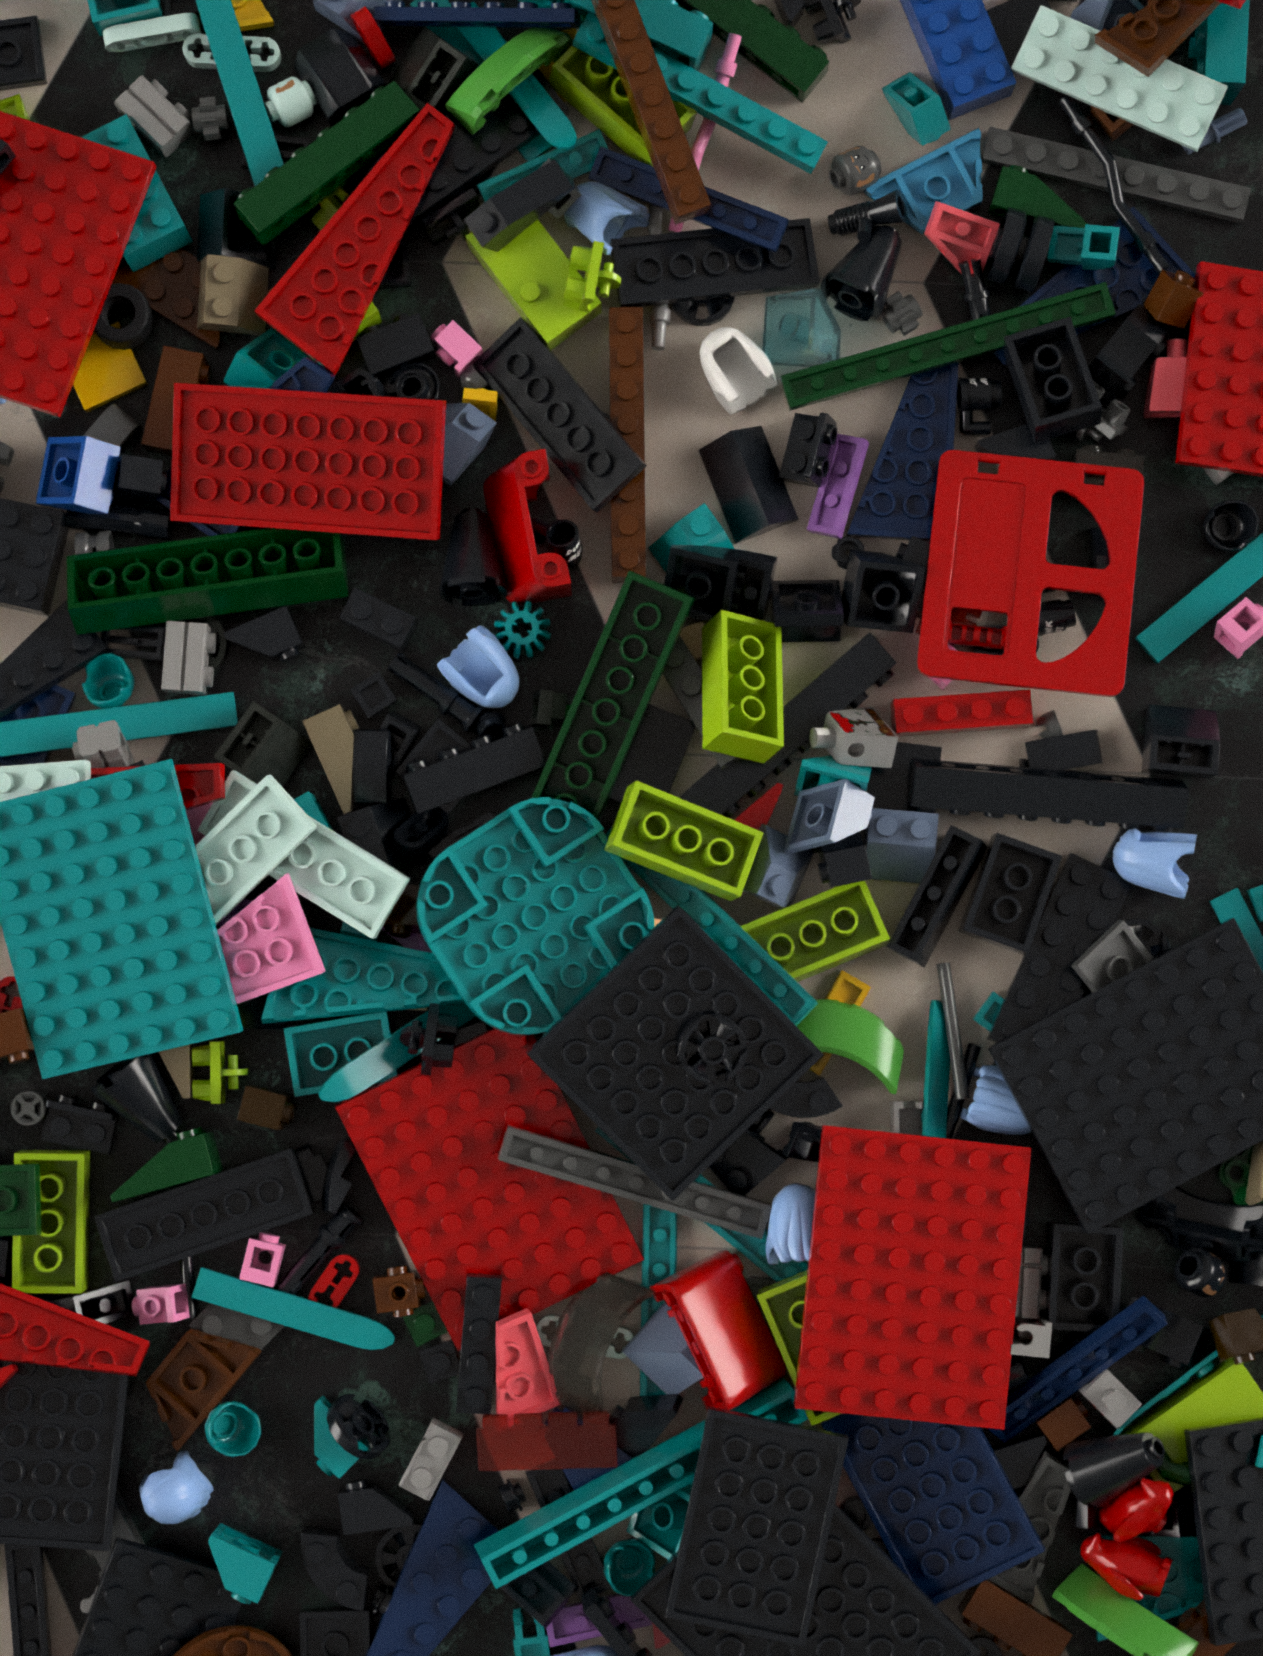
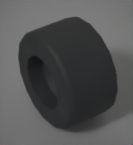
[94,283,154,350]

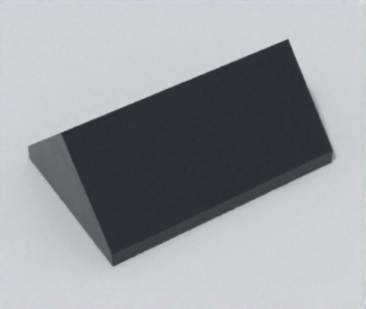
[699,426,798,544]

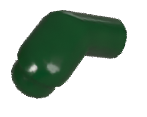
[1157,1451,1190,1486]

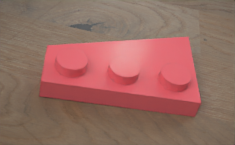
[495,1308,563,1432]

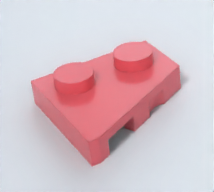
[924,201,1000,275]

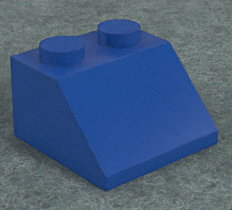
[35,436,121,514]

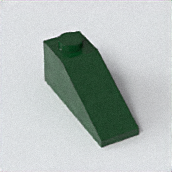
[987,165,1088,228]

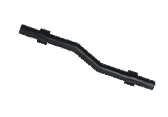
[1059,95,1170,274]

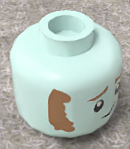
[264,76,317,127]

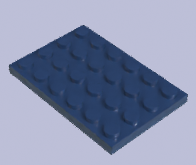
[821,1413,1045,1604]

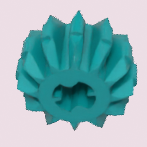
[494,601,551,659]

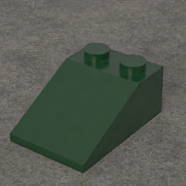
[110,1127,223,1202]

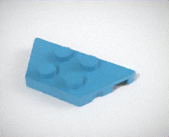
[864,128,983,234]

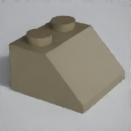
[197,254,269,336]

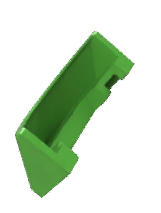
[445,28,573,135]
[797,999,904,1095]
[1052,1563,1199,1656]

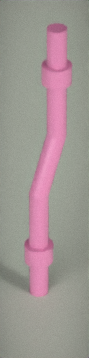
[668,33,742,232]

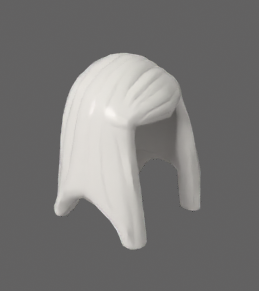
[700,327,778,415]

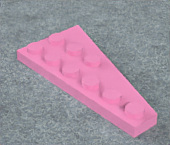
[217,873,326,1004]

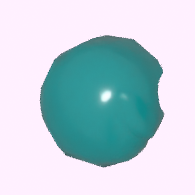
[82,653,135,709]
[204,1401,262,1457]
[603,1538,655,1597]

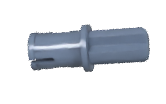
[1182,108,1247,155]

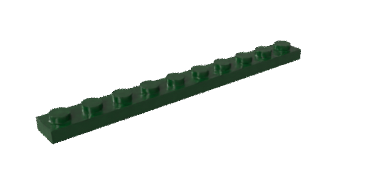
[780,282,1116,411]

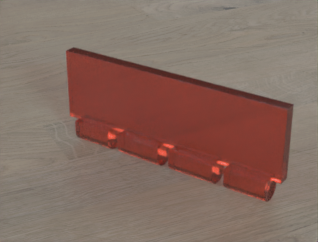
[476,1411,618,1471]

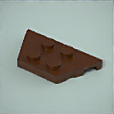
[112,248,221,351]
[145,1329,262,1452]

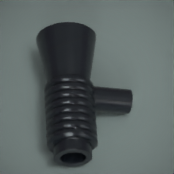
[828,189,907,242]

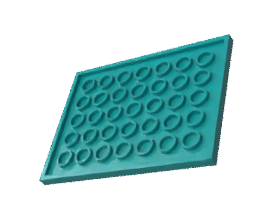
[0,759,243,1079]

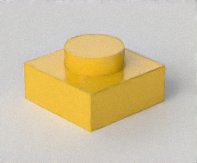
[462,387,498,421]

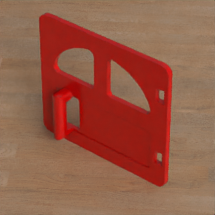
[917,450,1144,697]

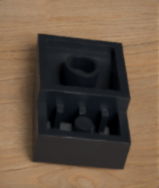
[664,545,778,622]

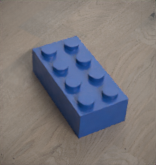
[900,0,1016,120]

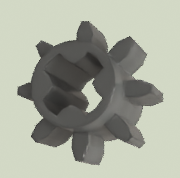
[191,96,229,141]
[881,291,923,336]

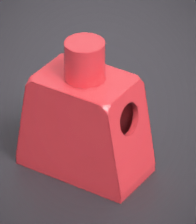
[1143,339,1187,418]

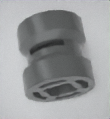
[74,531,115,555]

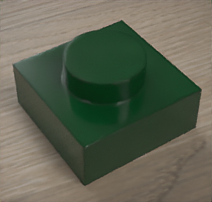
[402,1300,448,1347]

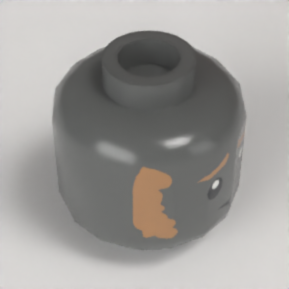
[829,146,881,196]

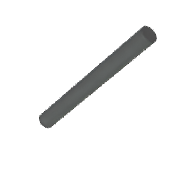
[936,962,970,1100]

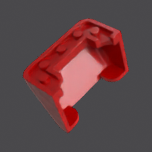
[484,448,572,605]
[649,1250,787,1411]

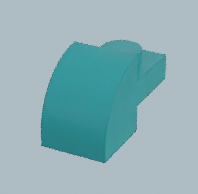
[1048,224,1120,270]

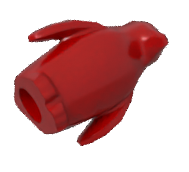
[1099,1478,1174,1542]
[1080,1533,1173,1601]

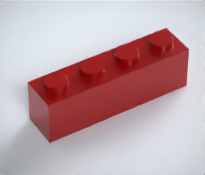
[890,689,1033,737]

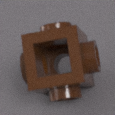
[372,1265,426,1317]

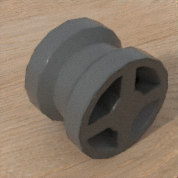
[10,1091,48,1126]

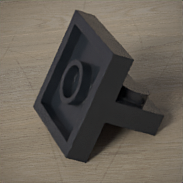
[771,580,844,642]

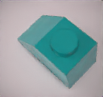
[882,72,951,146]
[314,1395,370,1479]

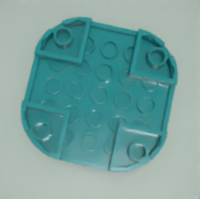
[416,797,654,1035]

